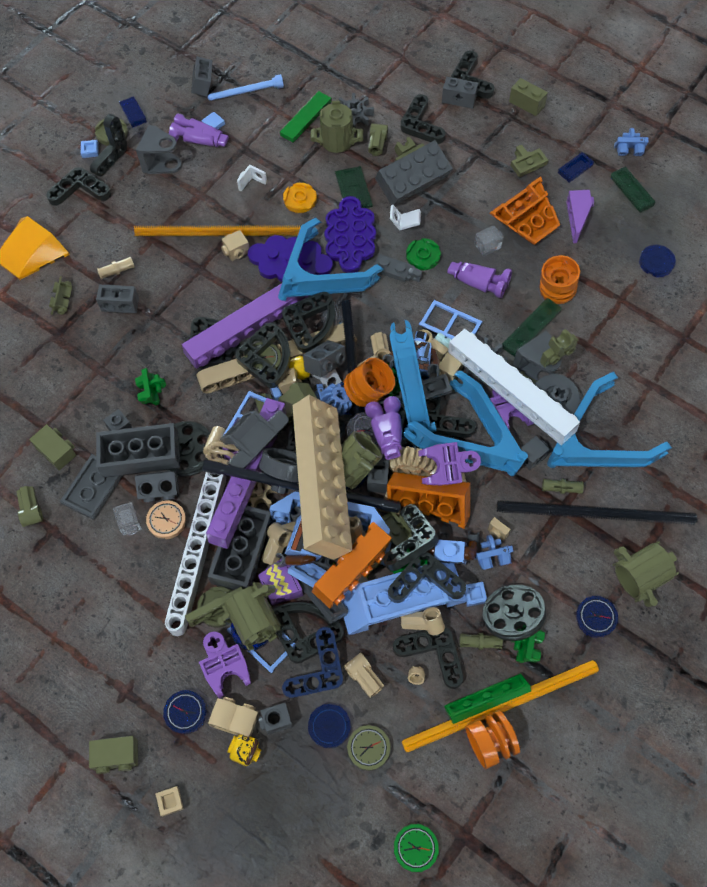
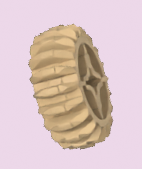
[389,446,437,477]

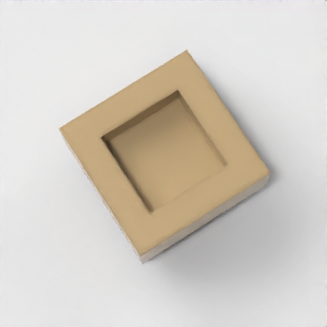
[488,517,511,542]
[155,786,184,817]

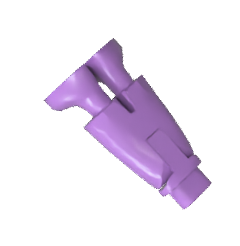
[169,114,229,147]
[447,261,512,298]
[365,396,402,460]

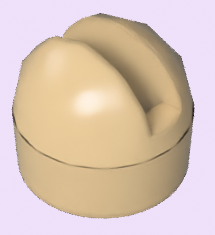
[408,666,425,685]

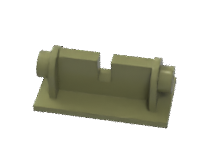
[49,276,73,315]

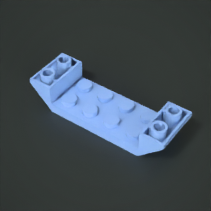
[269,491,390,546]
[342,562,467,635]

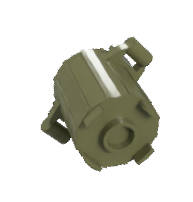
[310,100,363,153]
[341,431,383,490]
[612,541,679,607]
[218,582,281,650]

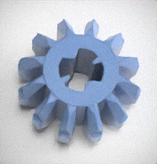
[320,383,352,416]

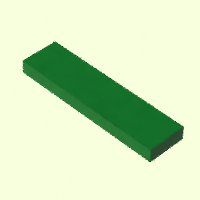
[280,91,332,143]
[444,674,531,724]

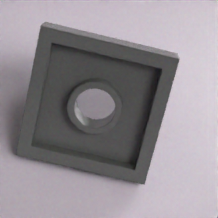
[136,125,182,174]
[513,331,562,381]

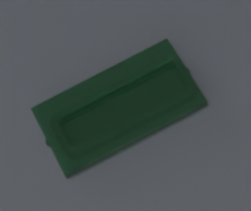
[335,166,373,208]

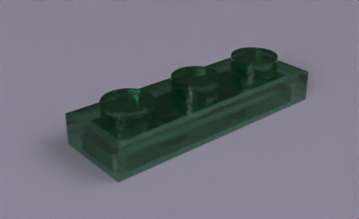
[610,166,656,213]

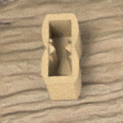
[208,697,259,737]

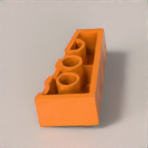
[387,472,471,529]
[312,522,392,609]

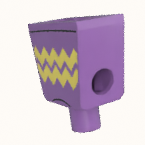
[258,559,303,605]

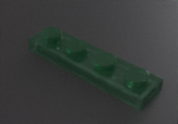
[502,298,561,357]

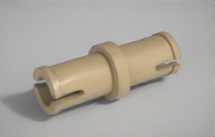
[97,257,134,280]

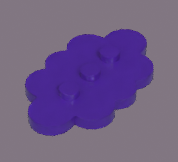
[324,196,376,273]
[248,235,333,282]

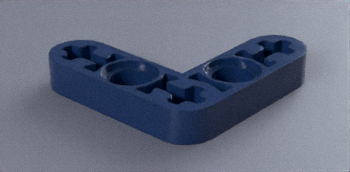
[282,627,343,698]

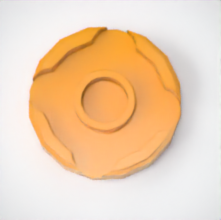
[283,183,317,213]

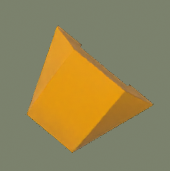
[0,216,70,280]

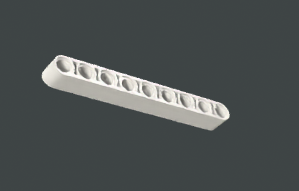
[165,472,226,636]

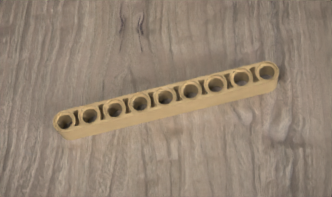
[197,323,357,393]

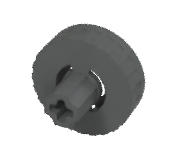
[534,374,580,415]
[259,447,299,494]

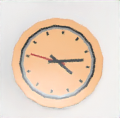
[146,500,186,539]

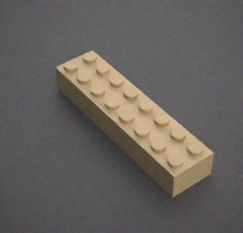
[293,395,352,560]

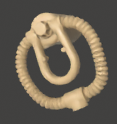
[203,426,239,465]

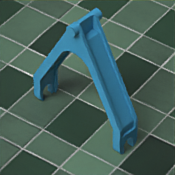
[278,218,383,301]
[390,320,436,435]
[404,371,528,476]
[547,372,672,468]

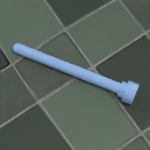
[208,74,284,100]

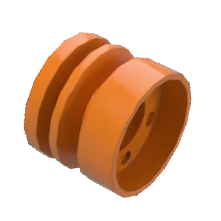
[539,255,580,304]
[344,358,395,407]
[465,710,520,770]

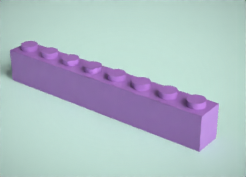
[182,283,313,369]
[206,398,286,549]

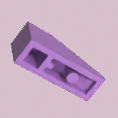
[566,190,594,243]

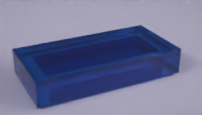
[119,96,147,128]
[558,152,594,183]

